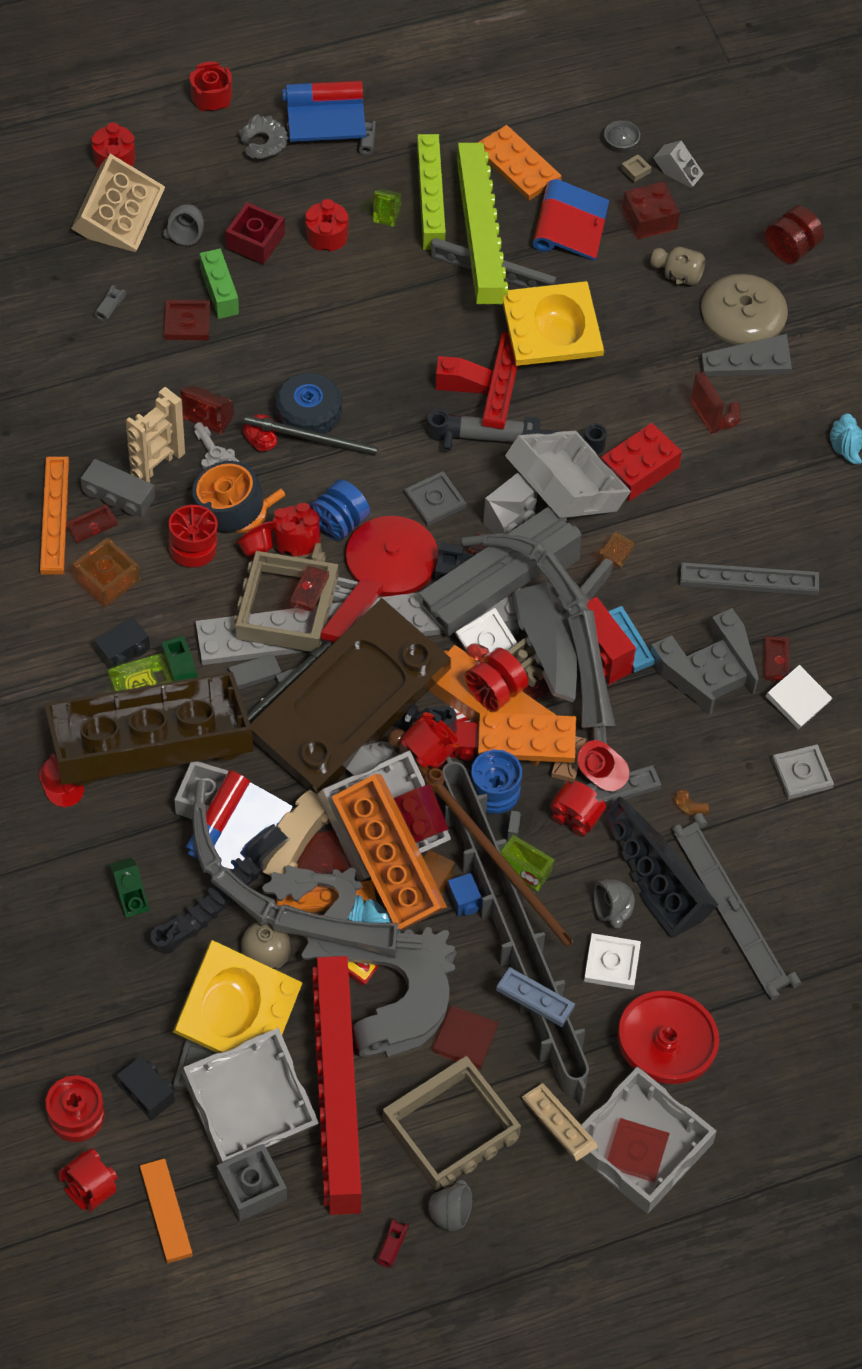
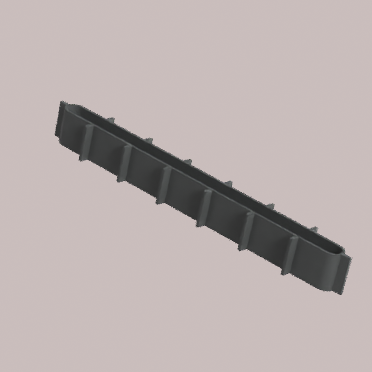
[442,757,589,1106]

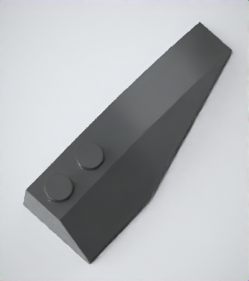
[512,582,577,702]

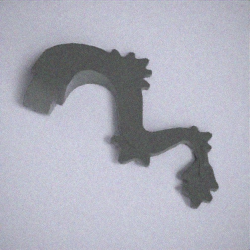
[262,865,455,1058]

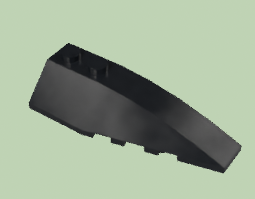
[604,796,719,937]

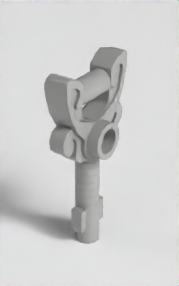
[194,422,240,469]

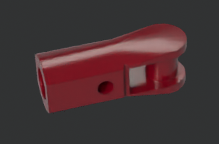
[376,1218,409,1268]

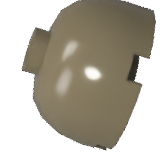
[241,922,291,969]

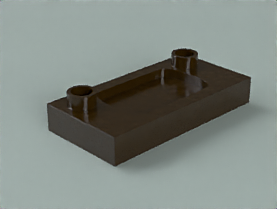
[250,598,451,794]
[44,672,253,785]

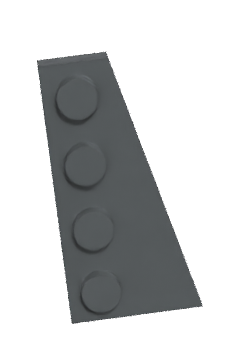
[701,334,792,376]

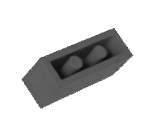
[81,459,155,518]

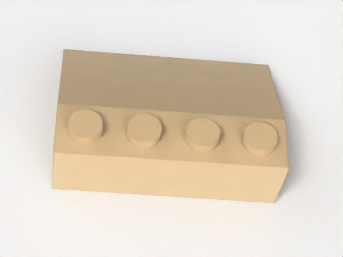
[71,154,165,252]

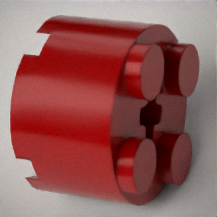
[190,62,232,111]
[92,122,136,169]
[305,199,349,252]
[273,503,321,556]
[401,712,459,768]
[550,780,606,837]
[58,1148,118,1213]

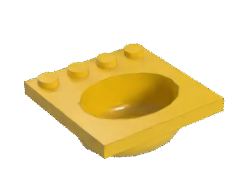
[503,281,604,366]
[173,940,302,1053]

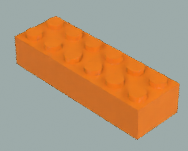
[332,774,447,930]

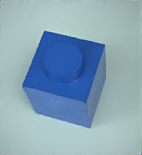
[447,873,482,916]

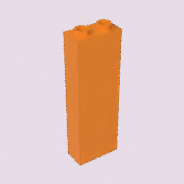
[429,645,557,766]

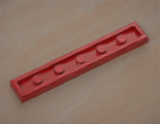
[482,332,518,429]

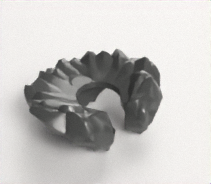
[239,114,288,159]

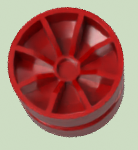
[169,505,218,567]
[464,647,528,712]

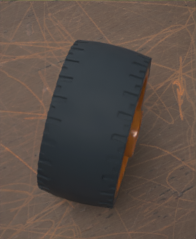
[192,460,264,532]

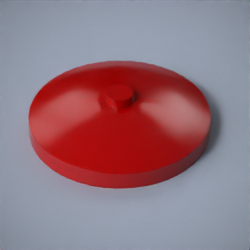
[346,516,438,597]
[617,991,719,1084]

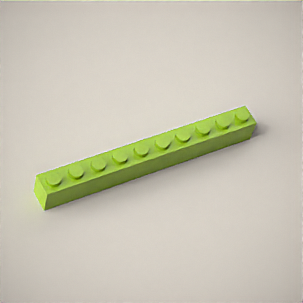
[456,143,508,304]

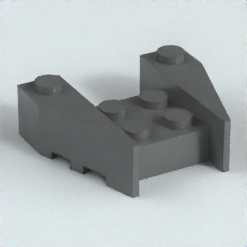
[651,608,759,715]

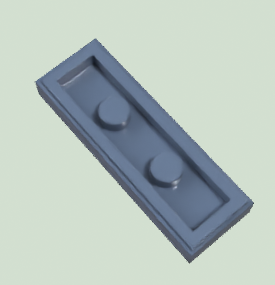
[496,967,575,1027]

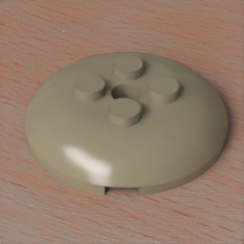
[701,274,788,345]

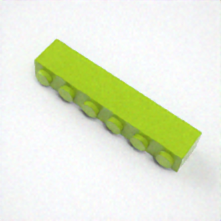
[417,134,445,250]

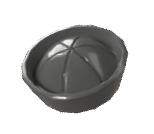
[604,120,640,153]

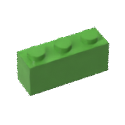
[200,248,239,319]

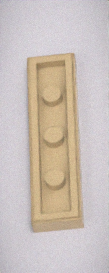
[522,1083,598,1161]

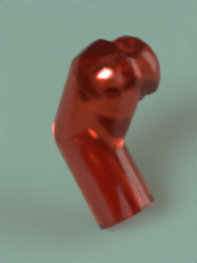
[718,402,741,429]
[467,643,490,662]

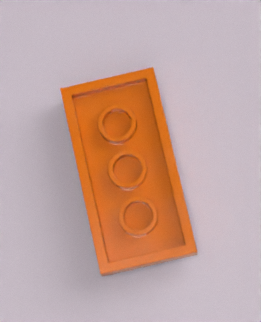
[478,125,561,201]
[478,712,576,763]

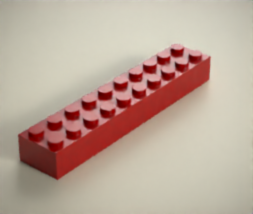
[312,956,361,1215]

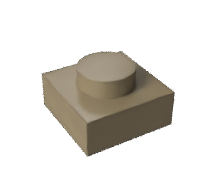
[621,155,651,182]

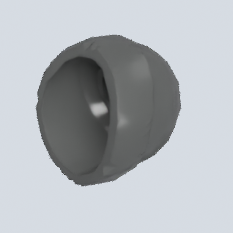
[163,204,204,246]
[594,879,635,928]
[428,1180,473,1232]

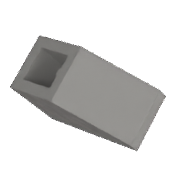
[653,141,704,187]
[346,741,398,775]

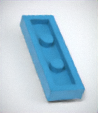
[608,606,655,673]

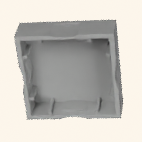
[505,431,631,518]
[318,750,451,882]
[181,1028,319,1164]
[581,1067,717,1214]

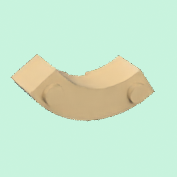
[262,790,330,876]

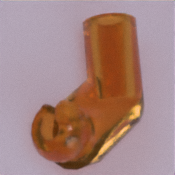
[675,790,709,814]

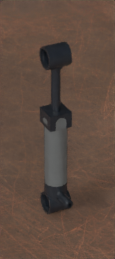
[427,409,607,454]

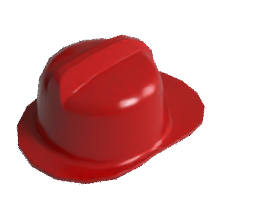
[235,521,278,560]
[577,740,629,791]
[39,754,84,807]

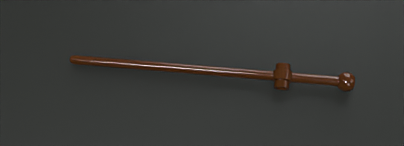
[388,729,573,947]

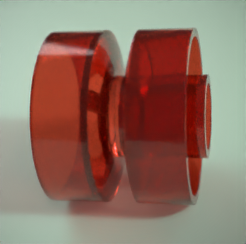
[765,205,824,264]

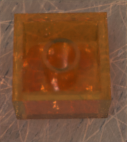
[72,537,140,607]

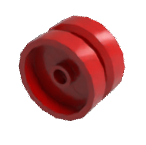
[46,1075,105,1142]

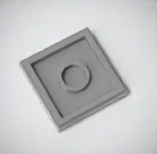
[772,744,834,799]

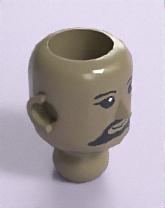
[650,246,705,286]

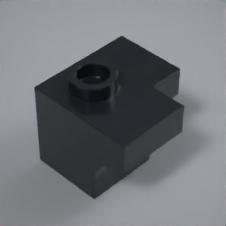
[435,542,475,582]

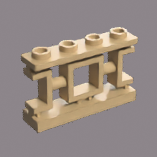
[126,387,185,483]

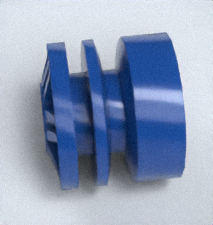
[310,479,370,541]
[471,750,522,814]

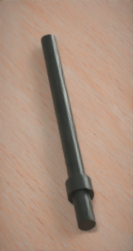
[244,415,378,455]
[247,640,335,724]

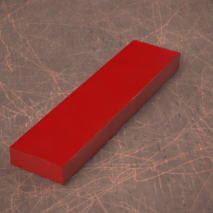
[321,579,383,642]

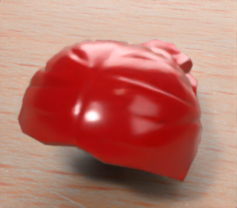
[242,414,277,452]

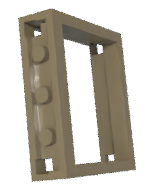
[233,551,338,652]
[382,1056,521,1191]

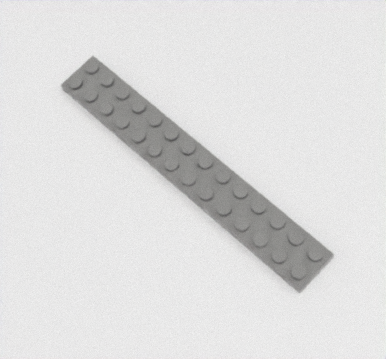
[196,588,520,665]

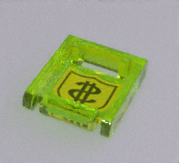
[108,653,173,691]

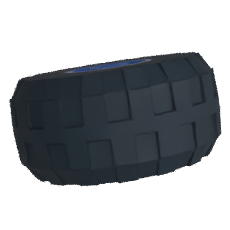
[275,372,342,434]

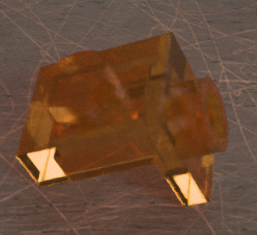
[598,531,636,567]

